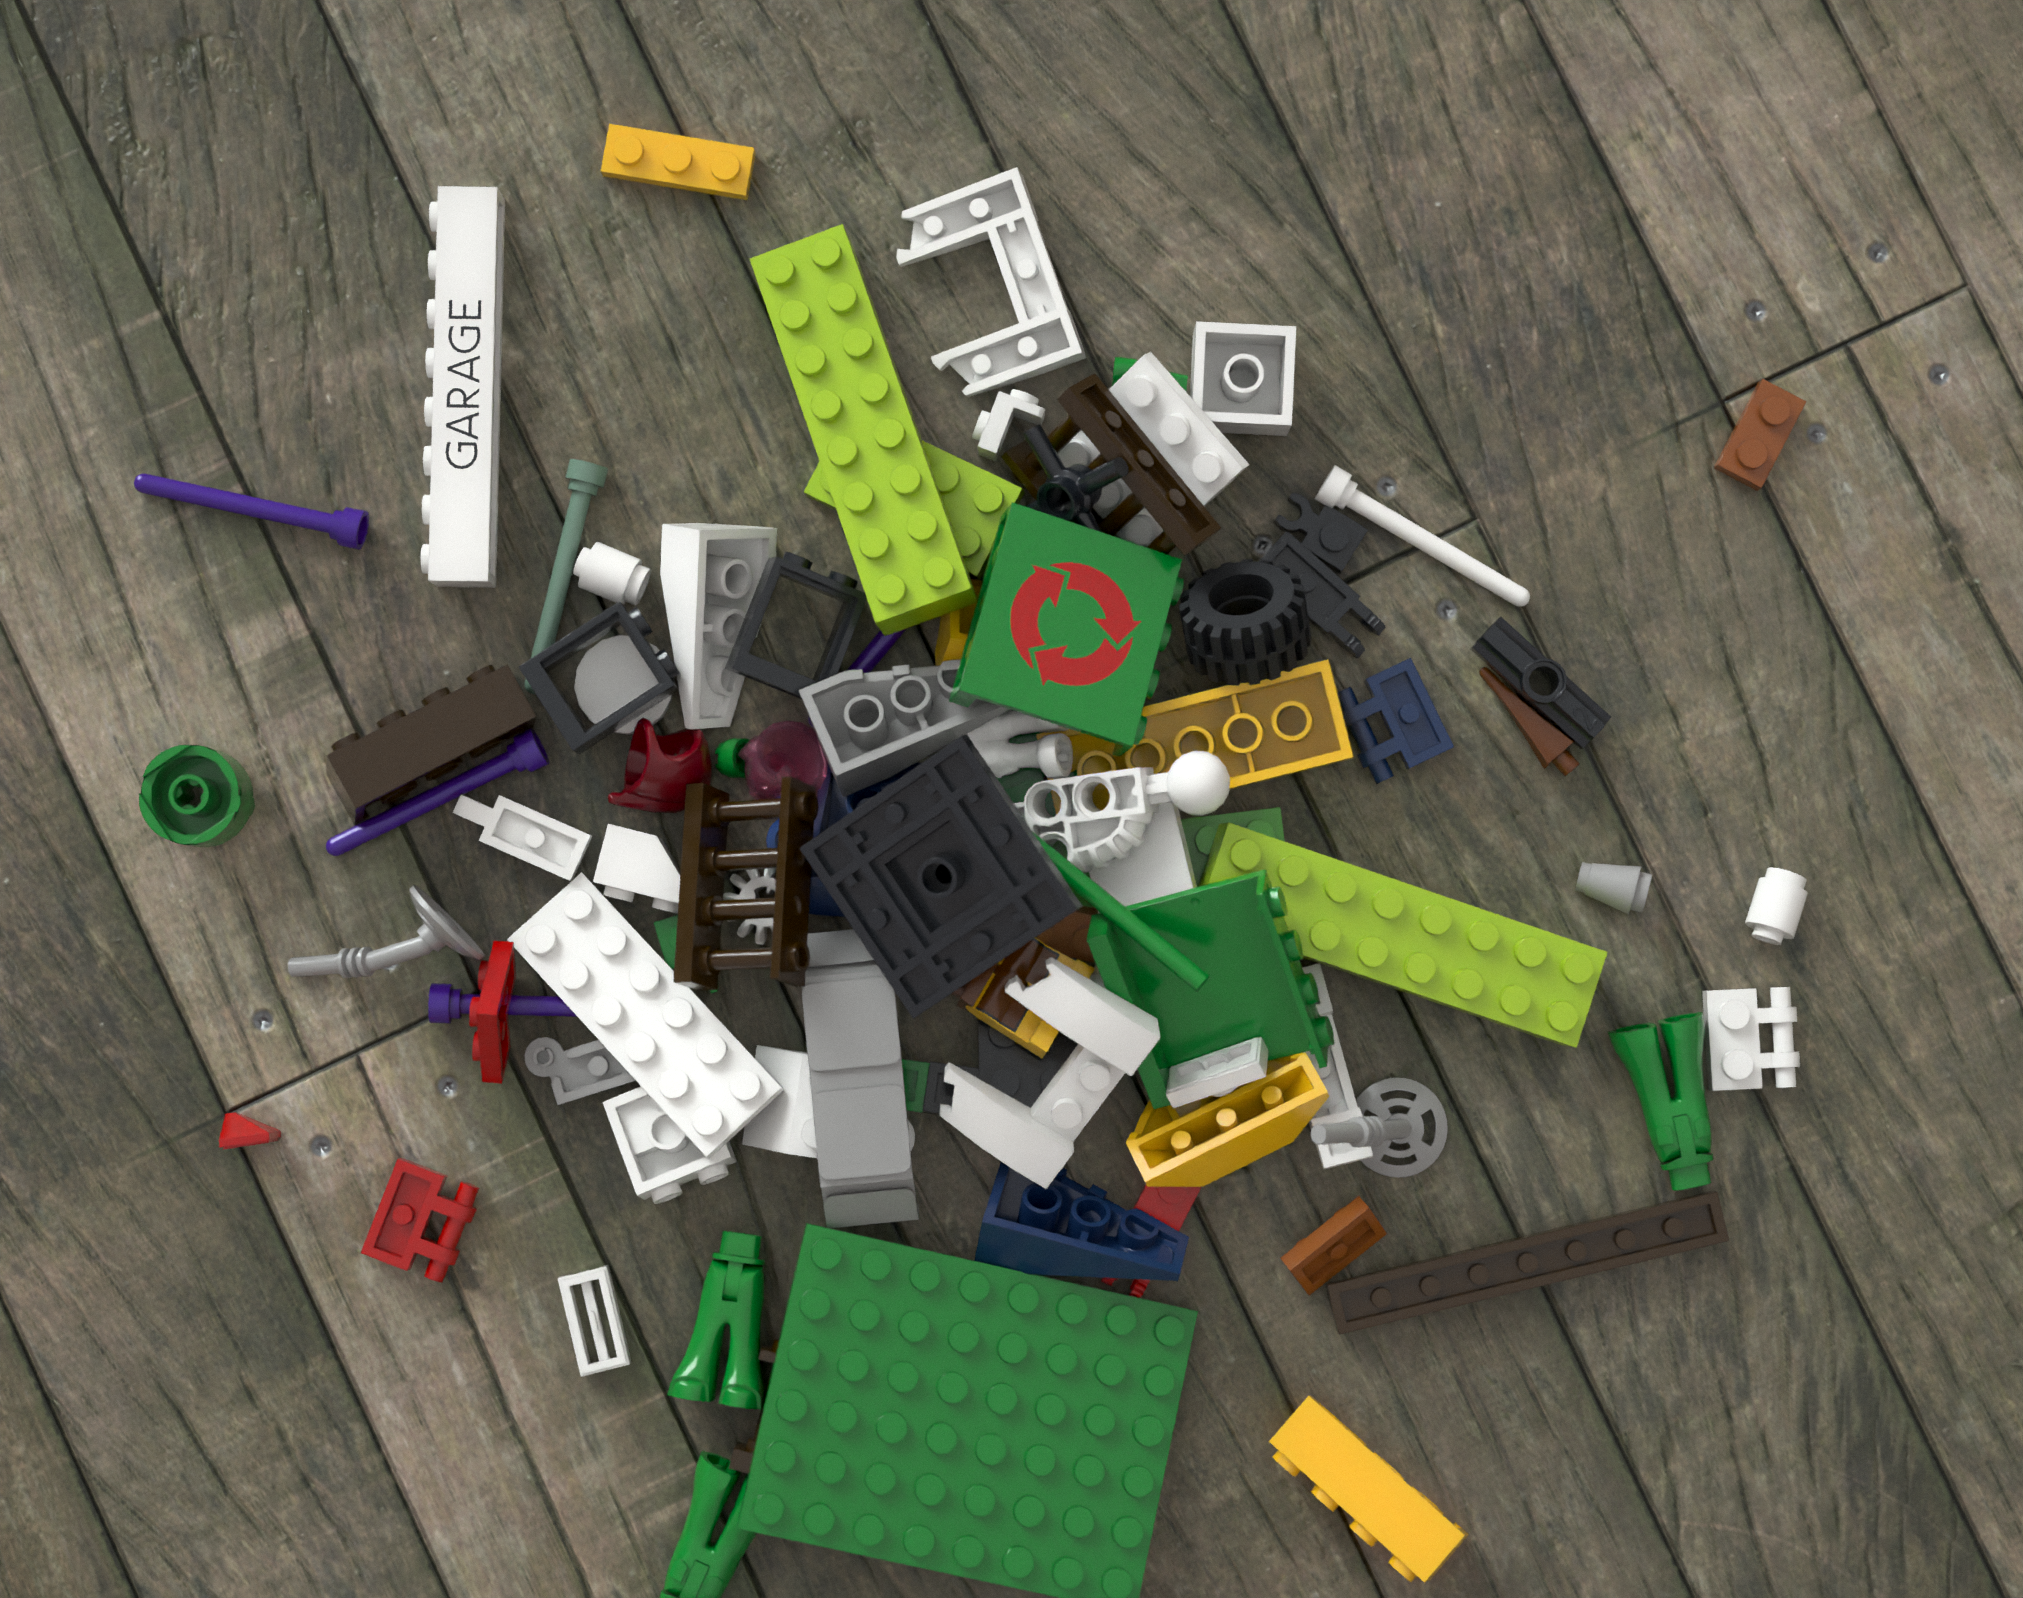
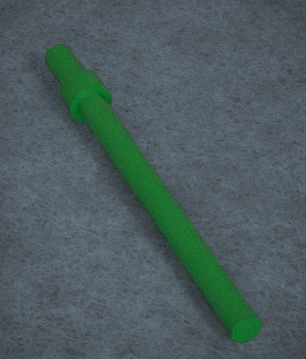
[1022,816,1210,992]

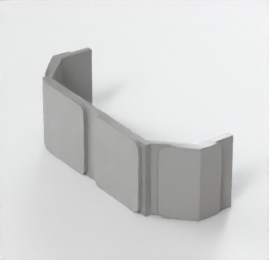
[802,929,919,1228]

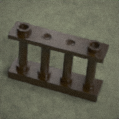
[1001,373,1222,556]
[673,776,818,991]

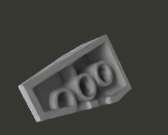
[799,659,1009,797]

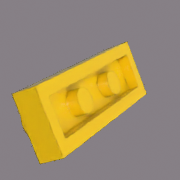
[601,124,756,200]

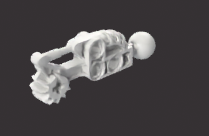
[946,751,1230,876]

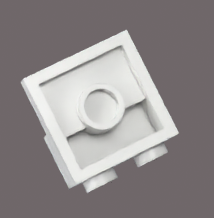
[602,1086,737,1204]

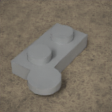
[524,1037,636,1105]

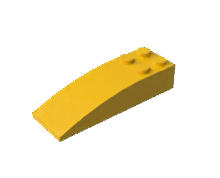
[1036,659,1354,815]

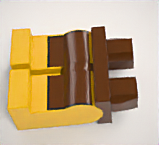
[951,938,1095,1058]

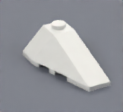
[660,523,777,730]

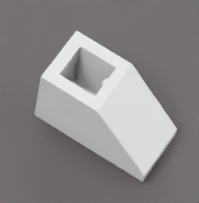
[593,824,681,914]

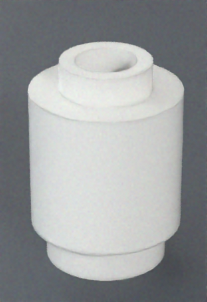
[573,542,651,606]
[1745,867,1808,945]

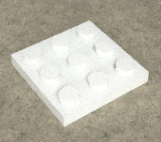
[1058,352,1249,547]

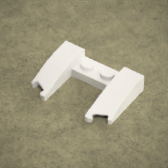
[896,167,1087,397]
[940,957,1160,1189]

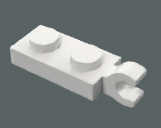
[453,795,592,881]

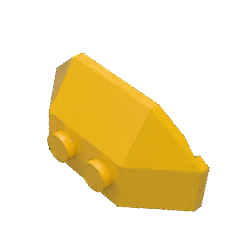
[1125,1053,1329,1187]

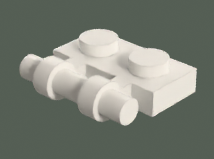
[1702,987,1800,1091]

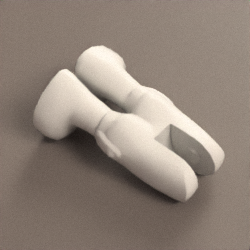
[967,709,1073,779]

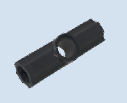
[1470,616,1611,749]

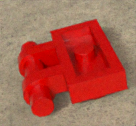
[361,1158,479,1283]

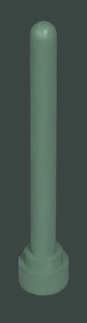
[524,459,608,694]

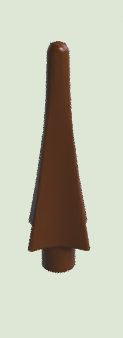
[1479,667,1580,777]

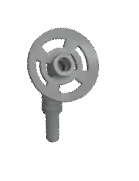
[288,885,485,978]
[1311,1077,1448,1178]

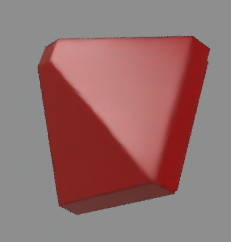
[219,1112,281,1150]

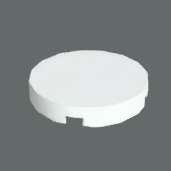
[574,635,675,735]

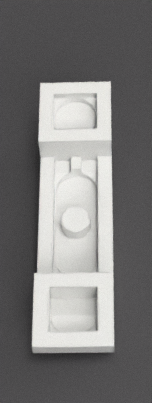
[1302,963,1373,1169]

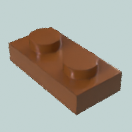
[1714,379,1807,491]
[1280,1196,1387,1295]

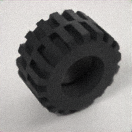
[1179,559,1311,686]

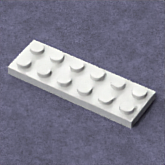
[507,872,784,1159]

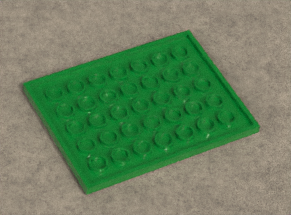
[736,1223,1198,1598]

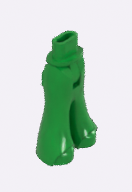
[1608,1012,1714,1191]
[667,1230,765,1410]
[659,1451,758,1598]

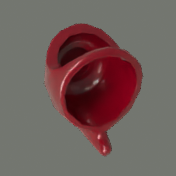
[608,718,712,813]

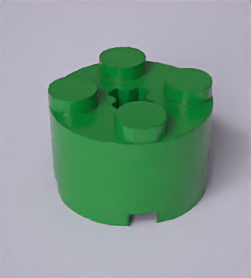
[139,745,255,847]

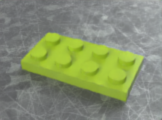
[804,440,1025,580]

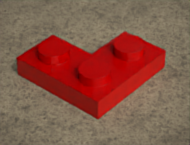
[469,941,516,1084]

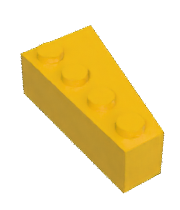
[1269,1396,1469,1582]

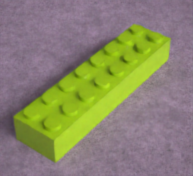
[750,224,978,636]
[1198,822,1608,1048]

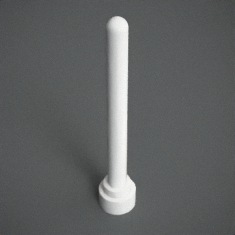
[1315,465,1530,607]

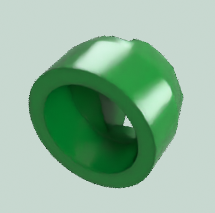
[714,738,757,778]

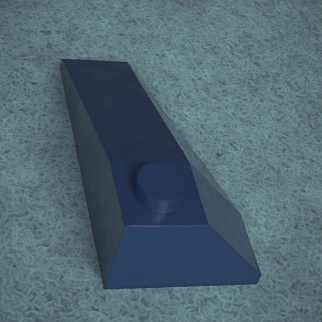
[974,1162,1189,1281]

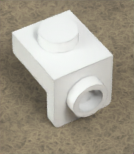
[972,389,1045,461]

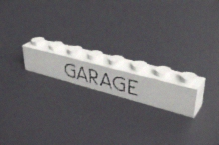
[421,186,505,588]

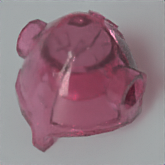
[738,720,828,800]

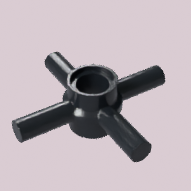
[1023,424,1128,533]

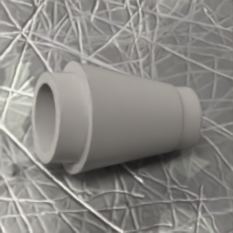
[1575,862,1652,915]

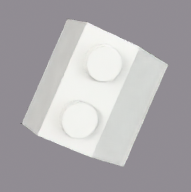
[742,1045,817,1158]

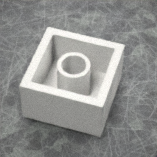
[1190,321,1296,436]

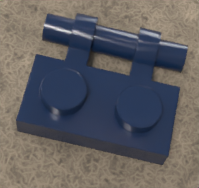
[1338,658,1454,784]

